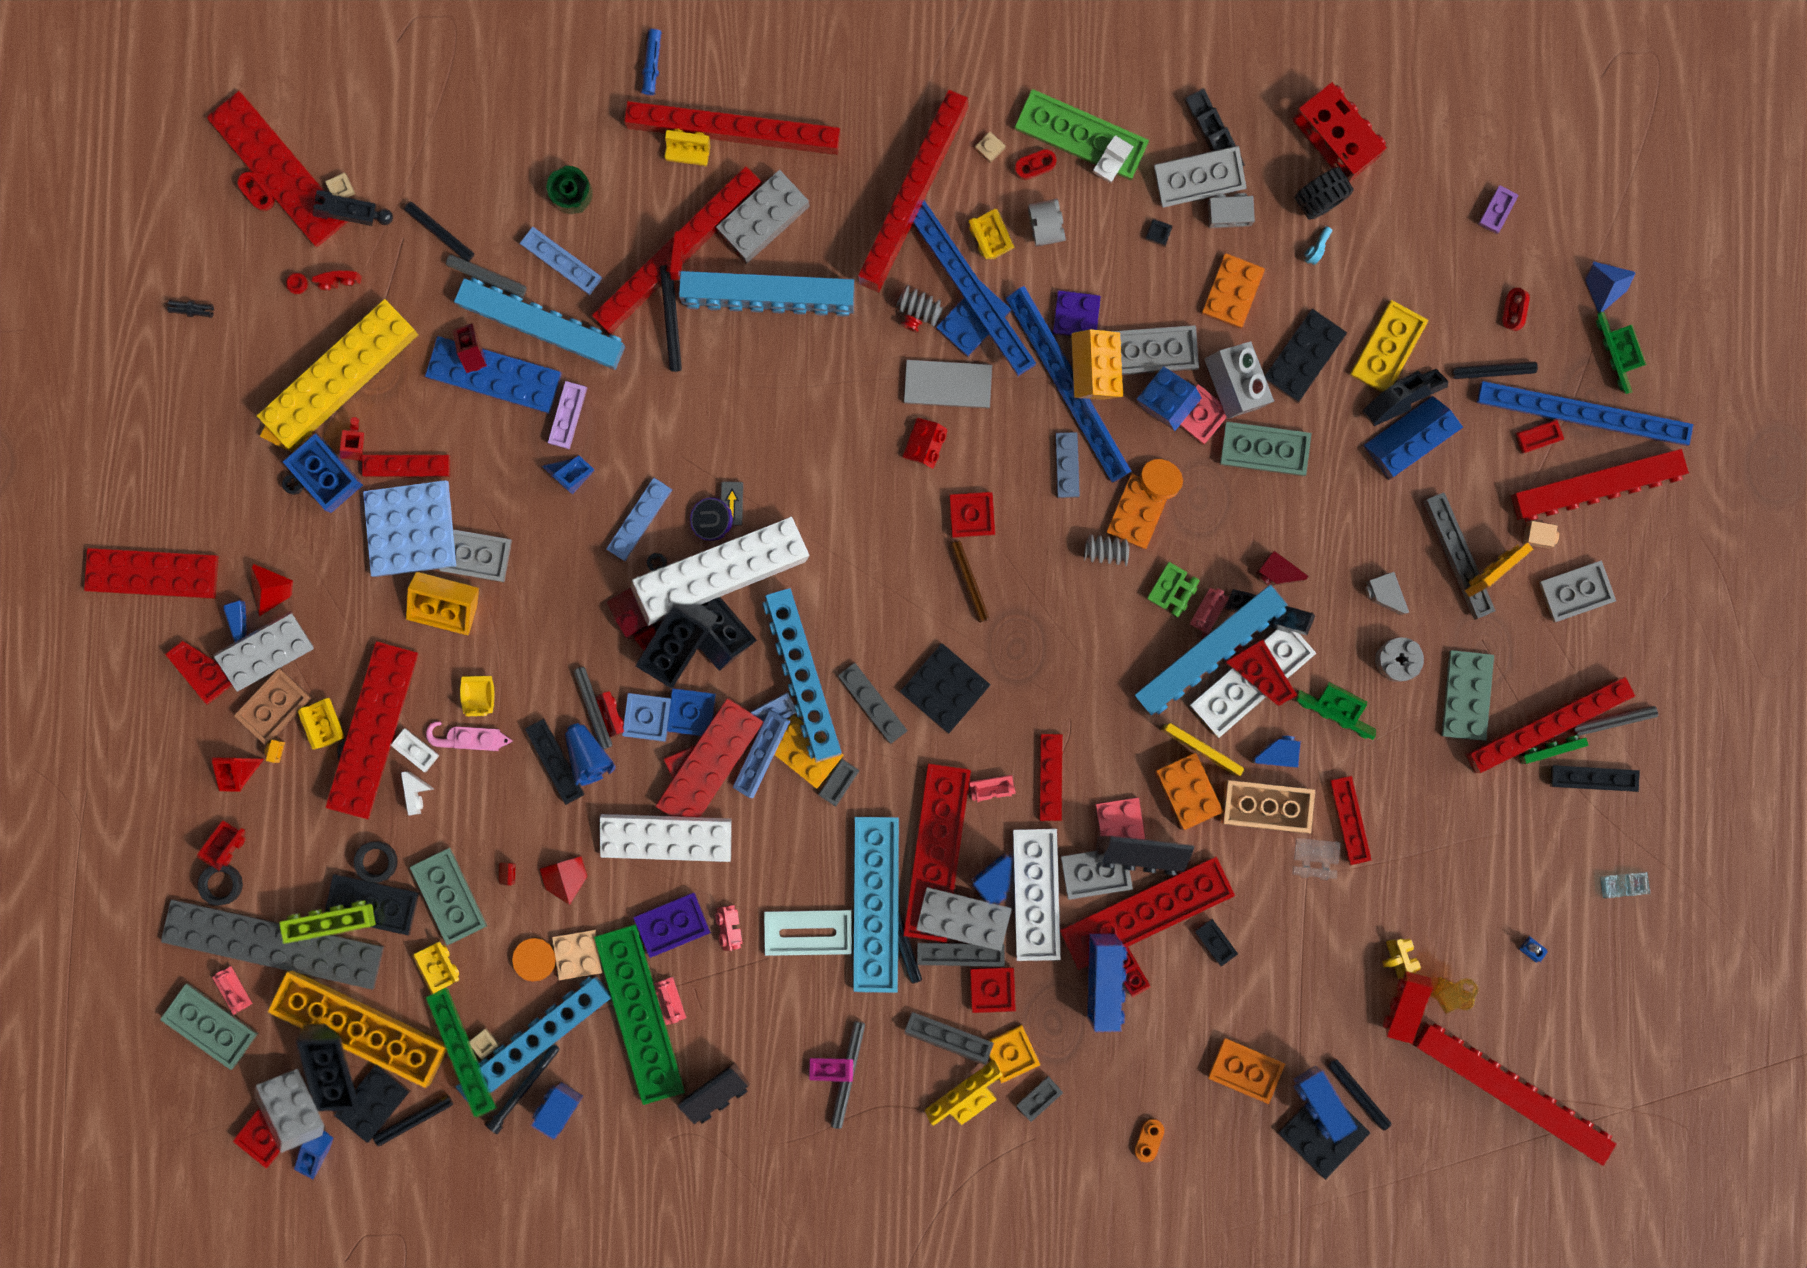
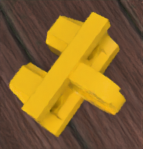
[1382,939,1421,979]

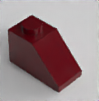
[452,323,487,373]
[1256,551,1309,586]

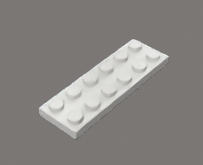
[1189,630,1316,738]
[600,814,731,862]
[1013,829,1060,961]

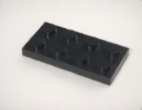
[1265,308,1347,403]
[324,874,420,936]

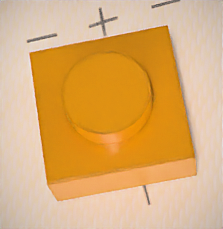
[265,740,285,763]

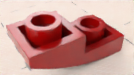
[312,271,362,291]
[1123,947,1151,998]

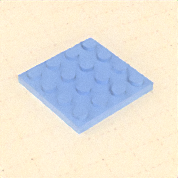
[363,480,456,577]

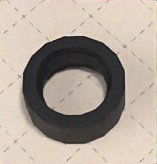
[354,841,398,883]
[197,865,243,906]

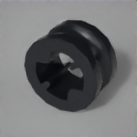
[282,475,304,495]
[647,553,667,572]

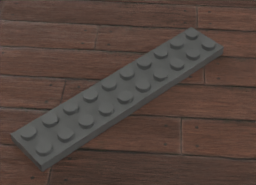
[161,899,384,990]

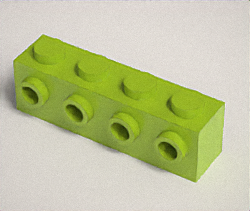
[279,901,376,944]

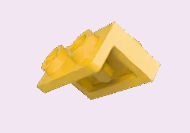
[665,129,710,166]
[969,209,1015,259]
[298,698,345,750]
[412,941,459,995]

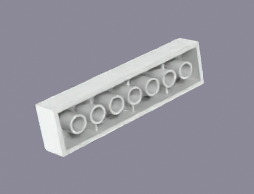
[630,517,810,625]

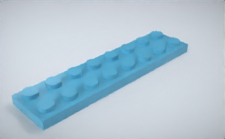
[854,817,899,993]

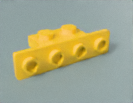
[925,1060,1002,1126]

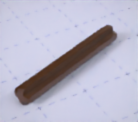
[950,541,989,623]

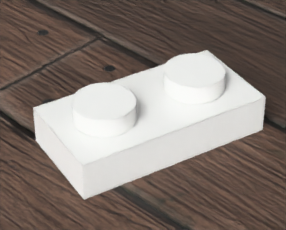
[391,728,440,772]

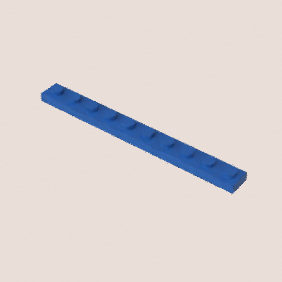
[913,200,1036,376]
[1006,286,1131,483]
[1477,381,1694,446]

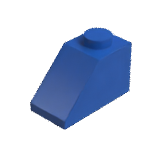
[1252,736,1301,767]
[294,1131,334,1179]

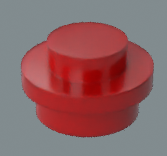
[286,273,308,295]

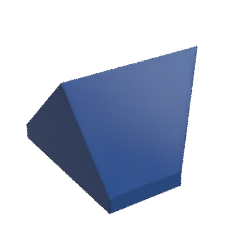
[1586,262,1635,313]
[542,456,595,494]

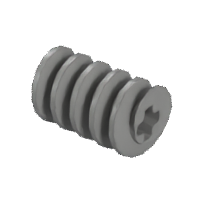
[896,285,944,327]
[1084,535,1130,566]

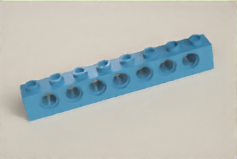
[762,588,842,763]
[456,976,612,1103]

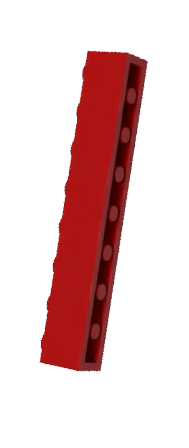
[1511,449,1689,522]
[1465,677,1635,773]

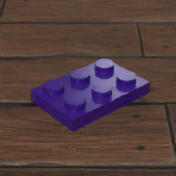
[634,892,711,958]

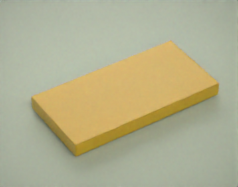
[1350,300,1429,393]
[1161,723,1244,776]

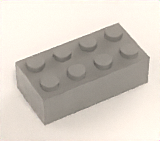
[716,170,810,263]

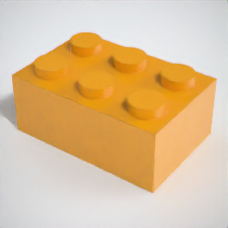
[1071,329,1123,400]

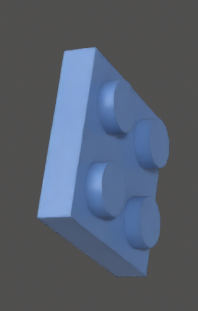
[622,693,671,742]

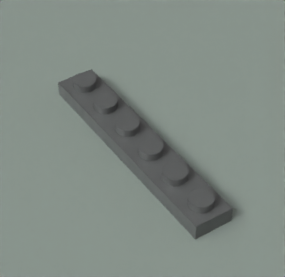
[1423,492,1496,620]

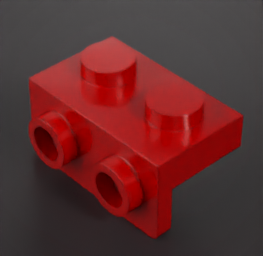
[903,417,948,469]
[197,821,246,871]

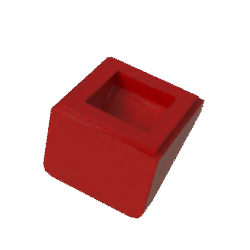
[499,863,516,885]

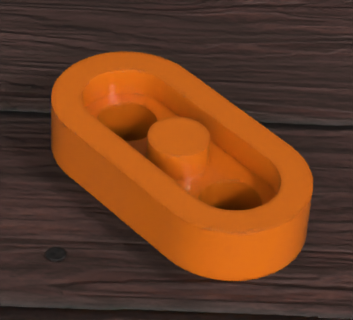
[1135,1118,1165,1162]

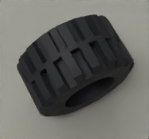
[1294,167,1354,220]

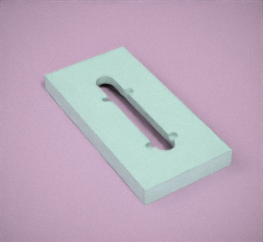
[764,910,852,956]

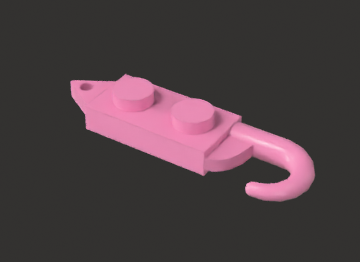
[426,721,513,751]

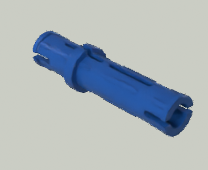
[641,29,662,95]

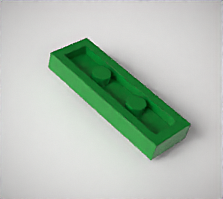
[1519,735,1589,764]

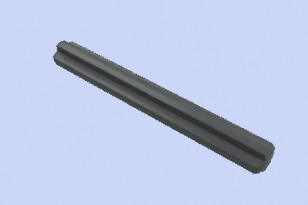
[831,1021,865,1129]

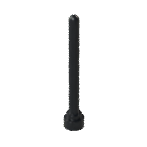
[484,1045,559,1135]

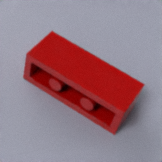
[1383,971,1433,1044]

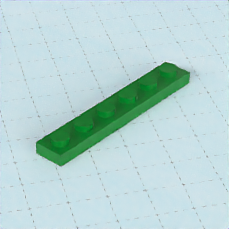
[426,988,496,1118]

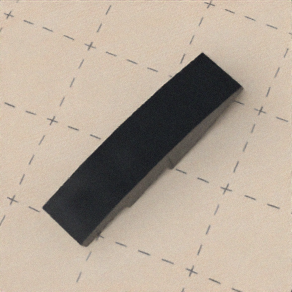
[1184,88,1245,166]

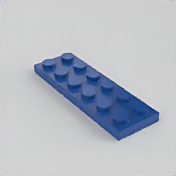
[425,336,562,414]

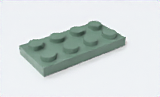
[1220,422,1312,476]
[1441,650,1494,741]
[410,848,488,946]
[160,983,258,1070]

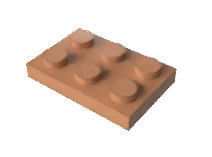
[234,668,312,745]

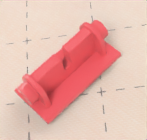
[1190,587,1229,634]
[969,775,1016,803]
[715,905,743,951]
[212,966,253,1015]
[654,977,686,1025]

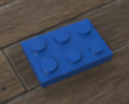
[936,281,1011,357]

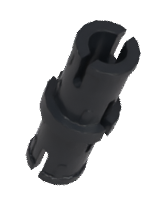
[167,299,214,318]

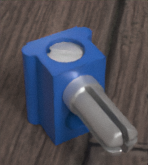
[1519,936,1548,963]

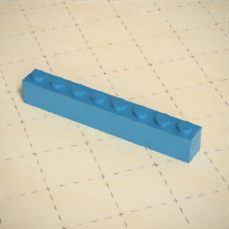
[454,278,625,370]
[1135,584,1287,715]

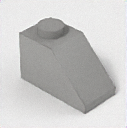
[1365,572,1409,615]

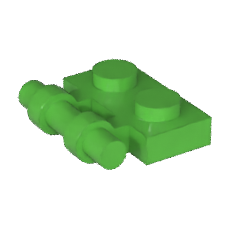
[1147,562,1200,618]

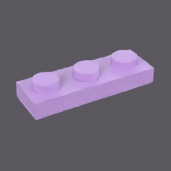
[548,381,587,450]

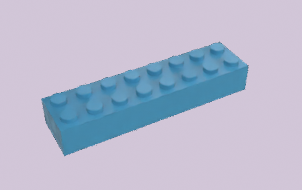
[679,271,855,316]

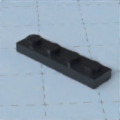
[525,719,586,805]
[1550,765,1640,792]

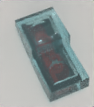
[1600,872,1650,898]

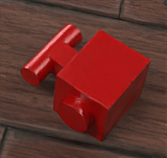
[340,417,364,461]

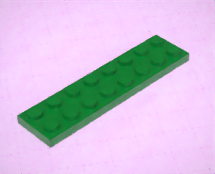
[594,924,685,1105]

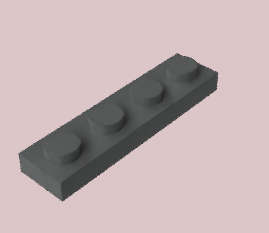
[838,663,908,744]
[917,943,1005,967]
[904,1012,994,1065]

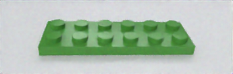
[1015,89,1149,181]

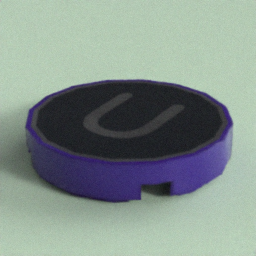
[690,498,733,541]

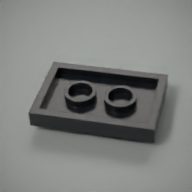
[334,1065,411,1143]

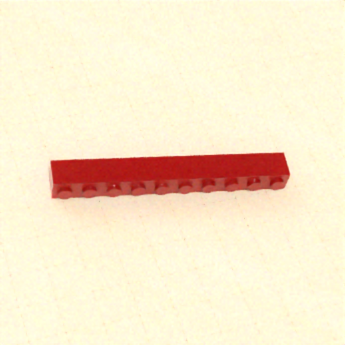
[858,90,969,293]
[625,101,841,155]
[592,166,762,335]
[1413,1023,1617,1166]

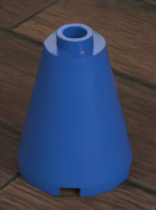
[565,723,616,786]

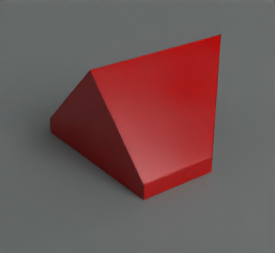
[251,564,293,617]
[212,758,264,792]
[540,856,588,905]

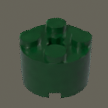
[546,166,593,214]

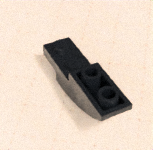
[1362,368,1448,426]
[1225,589,1315,635]

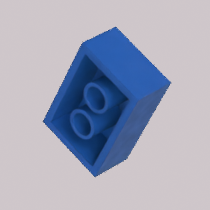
[283,433,363,513]
[1293,1065,1357,1142]

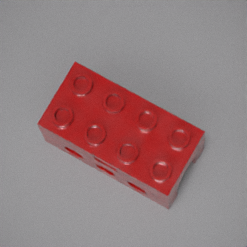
[1292,82,1387,182]

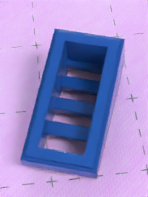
[224,601,247,642]

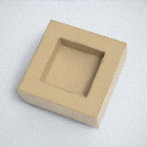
[975,132,1005,163]
[325,173,355,198]
[470,1028,500,1060]

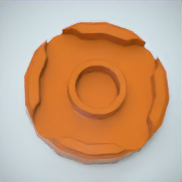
[1140,459,1183,500]
[512,938,556,982]

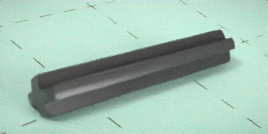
[446,255,527,297]
[574,667,612,749]
[1573,706,1658,736]

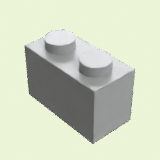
[1208,193,1255,228]

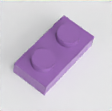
[1478,185,1519,234]

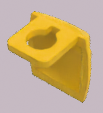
[460,676,495,717]

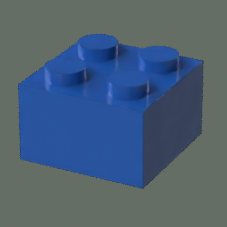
[1137,366,1202,431]
[532,1082,583,1139]

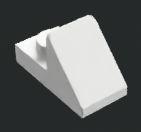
[1093,136,1133,183]
[401,772,434,815]

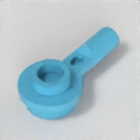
[1304,226,1332,265]

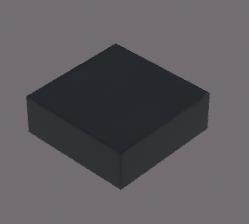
[1145,219,1173,247]

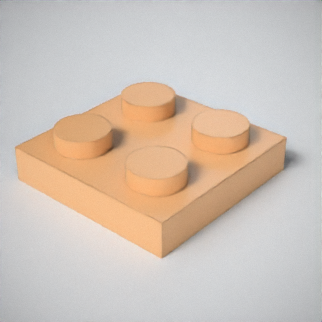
[552,930,603,980]

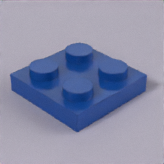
[667,689,716,736]

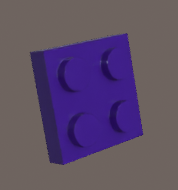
[1053,291,1101,336]

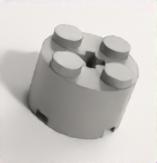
[1028,199,1066,246]
[1375,638,1424,682]

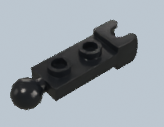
[312,190,393,226]

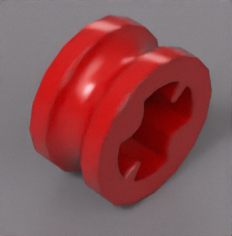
[901,314,922,333]

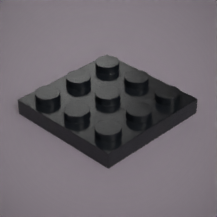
[900,643,991,734]
[1277,1102,1371,1180]

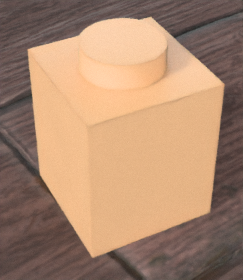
[1523,521,1559,549]

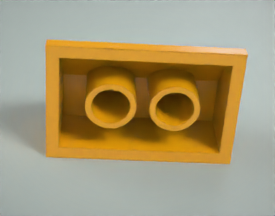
[406,572,479,636]

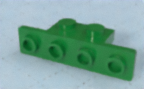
[1596,312,1647,394]
[1296,682,1376,740]

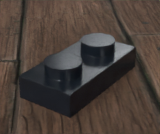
[1194,918,1238,967]

